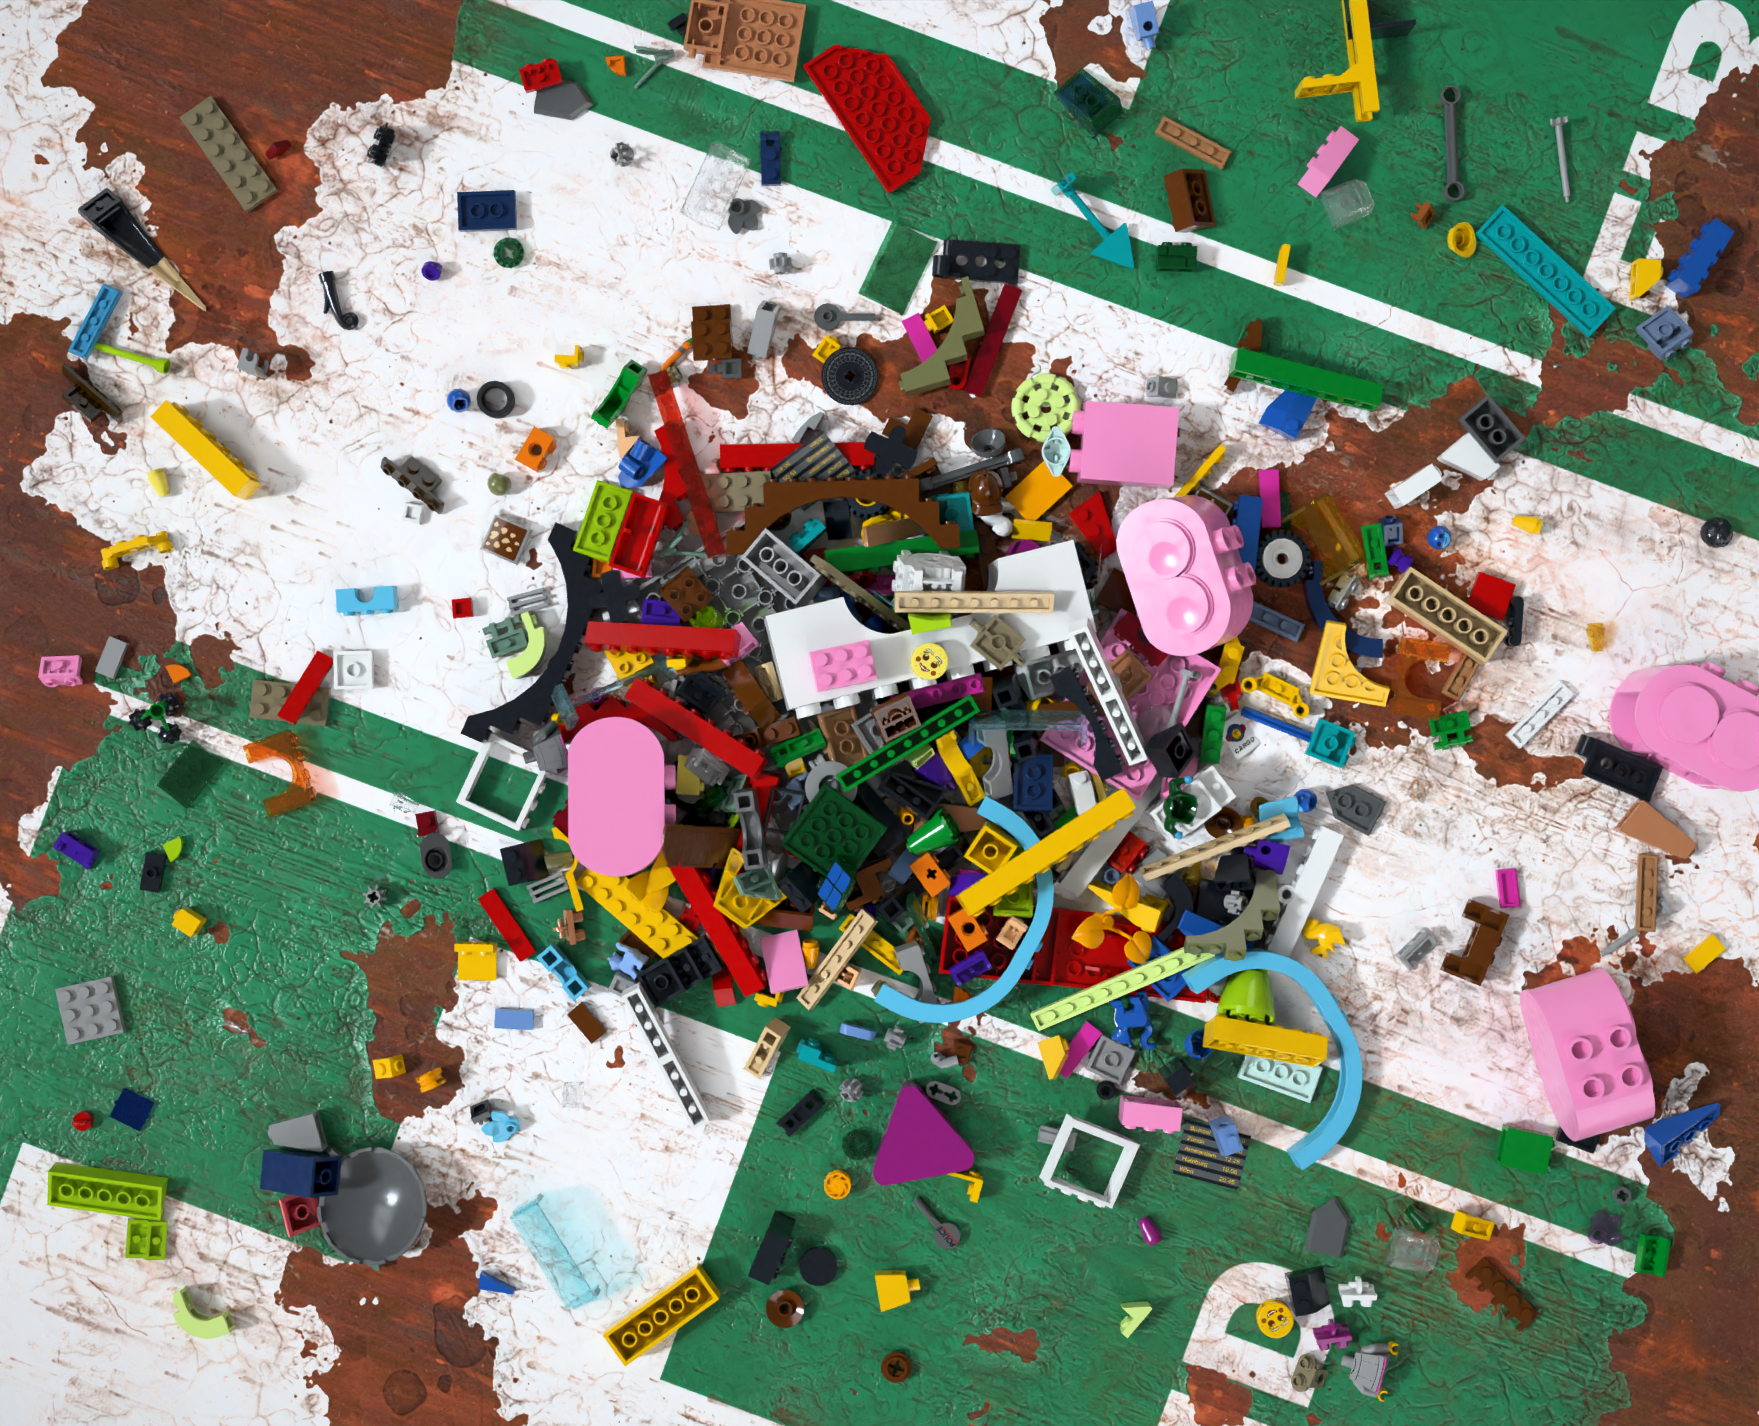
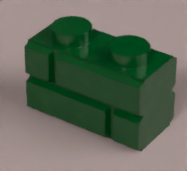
[1156,242,1197,272]

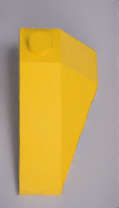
[1088,880,1170,933]

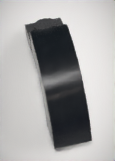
[1156,873,1193,941]

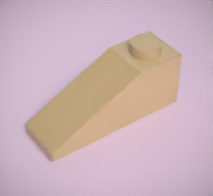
[744,1017,791,1079]

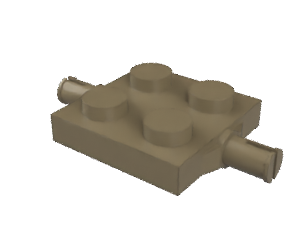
[969,614,1027,671]

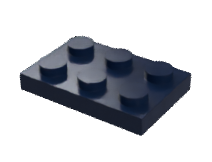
[457,190,517,232]
[1013,754,1053,812]

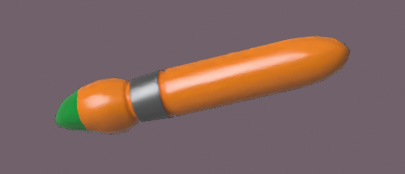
[660,338,692,373]

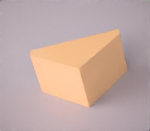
[835,964,861,991]

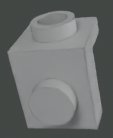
[1146,376,1177,399]

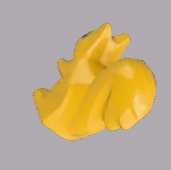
[1301,918,1346,958]

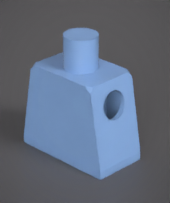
[1129,0,1159,50]
[1209,1115,1244,1156]

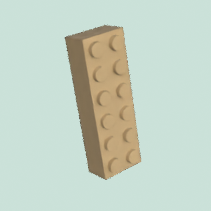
[1384,567,1508,664]

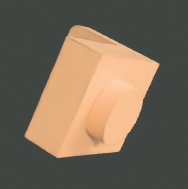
[996,916,1028,950]

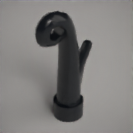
[318,271,359,330]

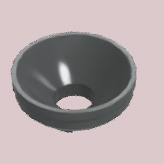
[971,429,1006,459]

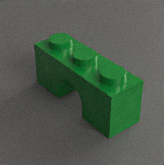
[1197,702,1227,764]

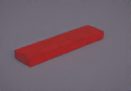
[277,651,333,725]
[478,888,537,962]

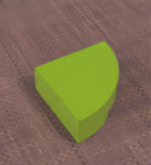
[163,836,184,862]

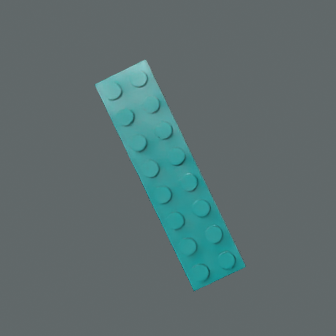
[1475,205,1616,338]

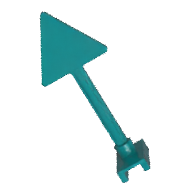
[1050,172,1134,269]

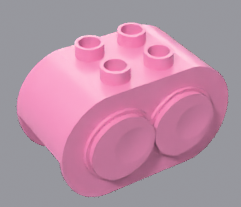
[1116,495,1256,656]
[1609,661,1759,792]
[568,717,676,877]
[1520,968,1655,1141]

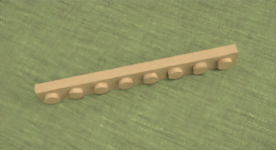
[894,591,1054,613]
[1139,813,1291,882]

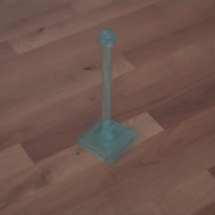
[551,658,672,731]

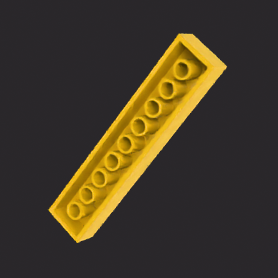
[955,788,1136,917]

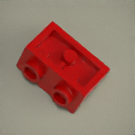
[519,58,563,94]
[1107,831,1150,875]

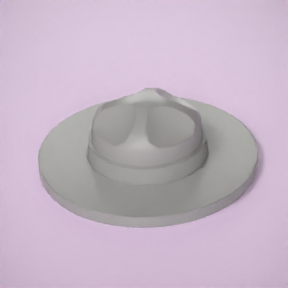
[805,761,857,802]

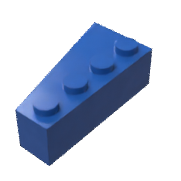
[1665,218,1735,299]

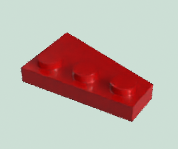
[1068,491,1117,560]

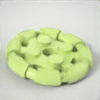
[1011,373,1081,442]

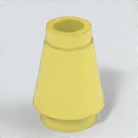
[147,468,170,497]

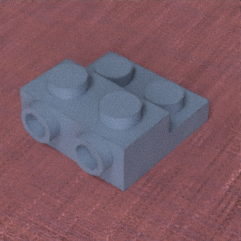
[1636,305,1694,361]

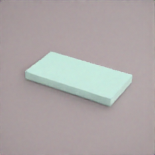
[1237,1055,1323,1103]

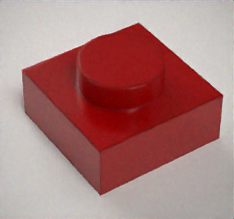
[451,598,474,619]

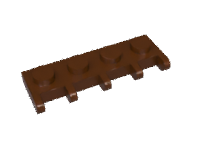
[973,521,1005,591]
[1465,1257,1539,1332]

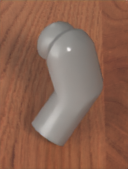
[931,1051,959,1069]

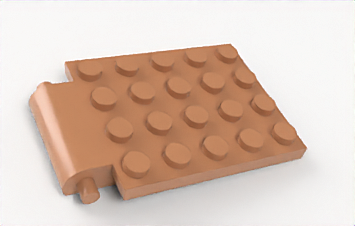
[683,0,807,83]

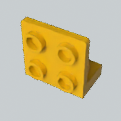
[604,650,659,687]
[454,941,497,981]

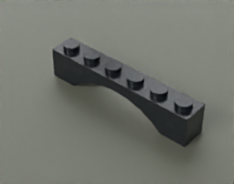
[1049,665,1125,781]
[875,832,973,923]

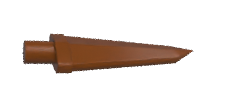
[677,658,728,676]

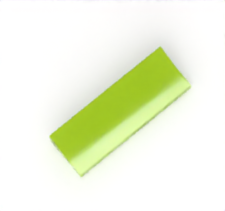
[908,612,953,635]
[47,1162,169,1221]

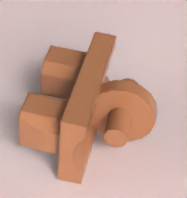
[553,909,586,945]

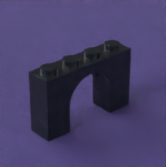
[992,674,1041,763]

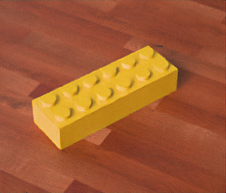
[150,400,261,500]
[1202,1014,1328,1068]
[603,1262,721,1366]

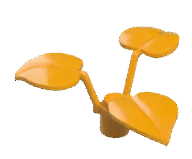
[1072,873,1152,964]

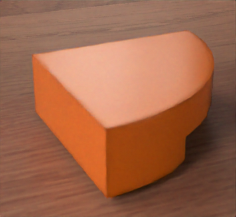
[605,55,626,76]
[165,664,193,684]
[953,986,970,1003]

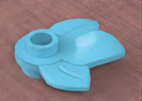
[481,1111,520,1143]

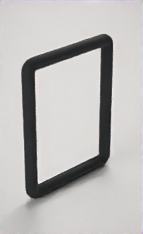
[763,787,806,835]

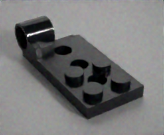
[932,240,1021,284]
[1574,734,1663,802]

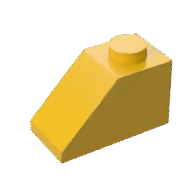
[1629,258,1663,301]
[1037,1035,1070,1080]

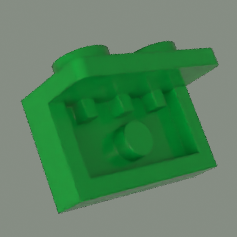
[1634,1233,1671,1277]

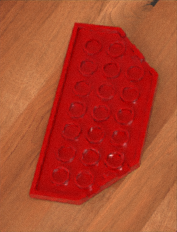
[803,44,931,195]

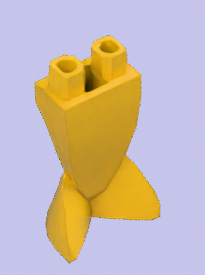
[624,850,676,915]

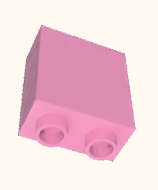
[1068,401,1179,489]

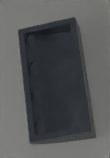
[1193,878,1272,931]

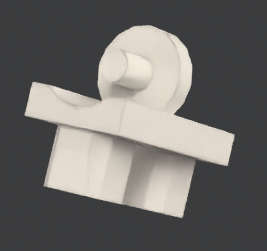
[1338,1276,1377,1307]

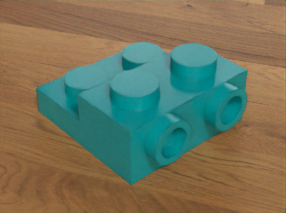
[930,491,974,532]
[788,518,827,556]
[1304,718,1356,768]
[796,1038,837,1073]

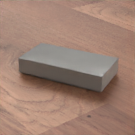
[95,636,129,679]

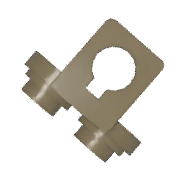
[1291,1354,1328,1392]

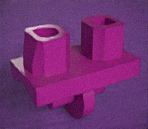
[1313,1319,1352,1351]

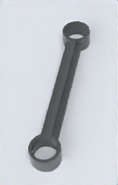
[1439,85,1465,203]
[919,448,1025,494]

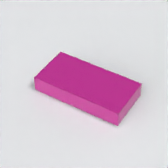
[1495,868,1520,909]

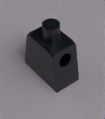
[1213,847,1255,892]

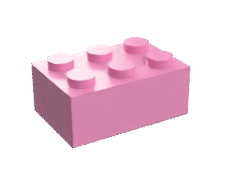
[808,640,877,692]
[1118,1095,1183,1134]

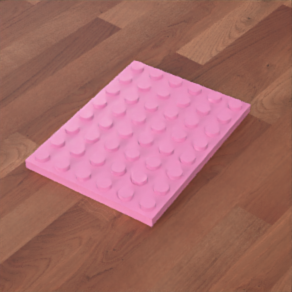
[1040,608,1221,801]

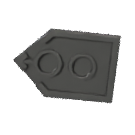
[534,79,594,120]
[1326,784,1387,836]
[1304,1197,1350,1258]

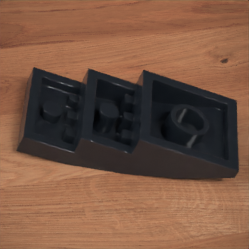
[636,934,725,1008]

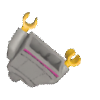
[1341,1341,1399,1402]

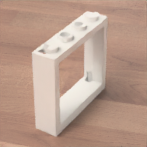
[456,732,552,831]
[1039,1114,1140,1208]

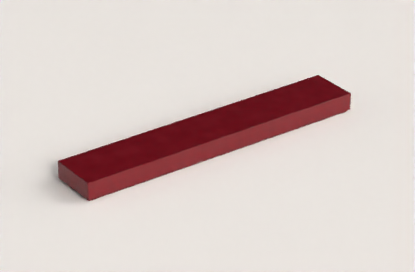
[963,283,1022,398]

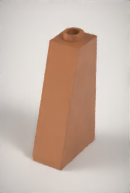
[1613,800,1698,859]
[913,803,989,833]

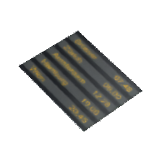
[769,430,857,511]
[1173,1119,1251,1190]

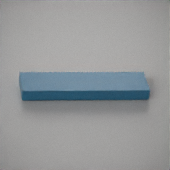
[68,284,123,360]

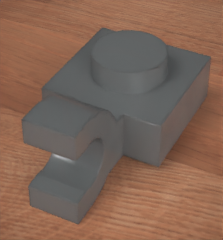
[708,358,741,379]

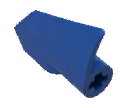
[618,438,668,488]

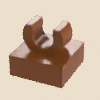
[1410,202,1436,229]
[905,924,930,946]

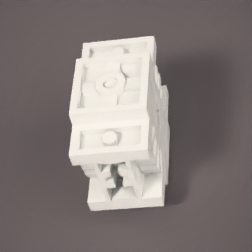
[892,550,966,593]
[1145,764,1236,844]

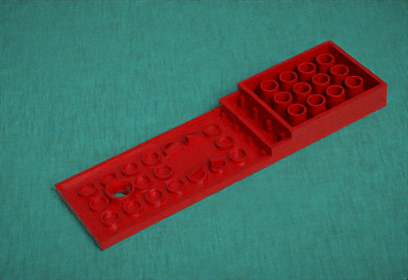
[938,894,1207,1003]

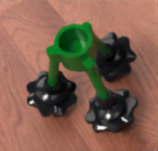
[129,692,182,744]

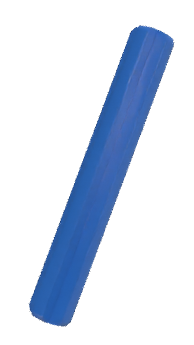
[1241,706,1313,742]

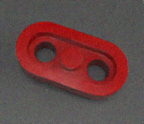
[948,355,970,391]

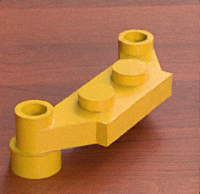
[101,531,174,570]
[1206,636,1245,696]
[1241,672,1309,718]

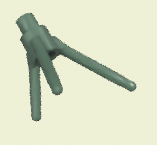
[633,45,675,89]
[658,518,712,559]

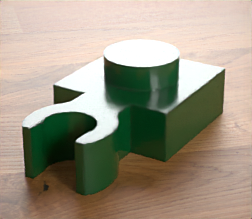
[695,783,728,814]

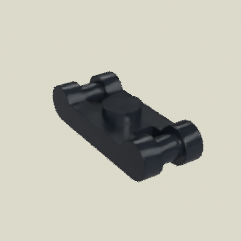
[1504,596,1524,647]
[776,1089,825,1137]

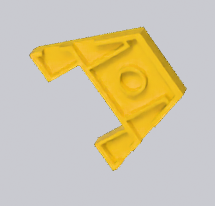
[713,848,787,929]

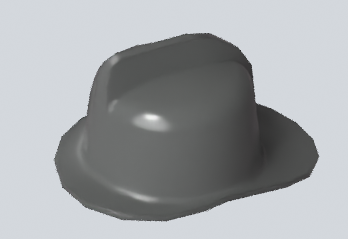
[420,833,452,879]

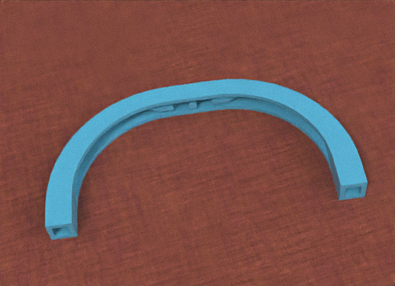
[874,796,1054,1023]
[1182,948,1363,1170]

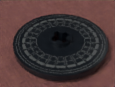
[821,347,878,405]

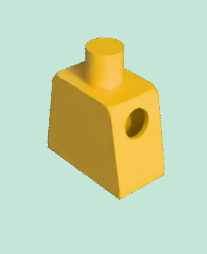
[875,1270,921,1312]

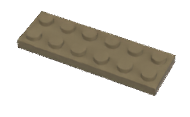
[180,96,278,213]
[809,554,911,631]

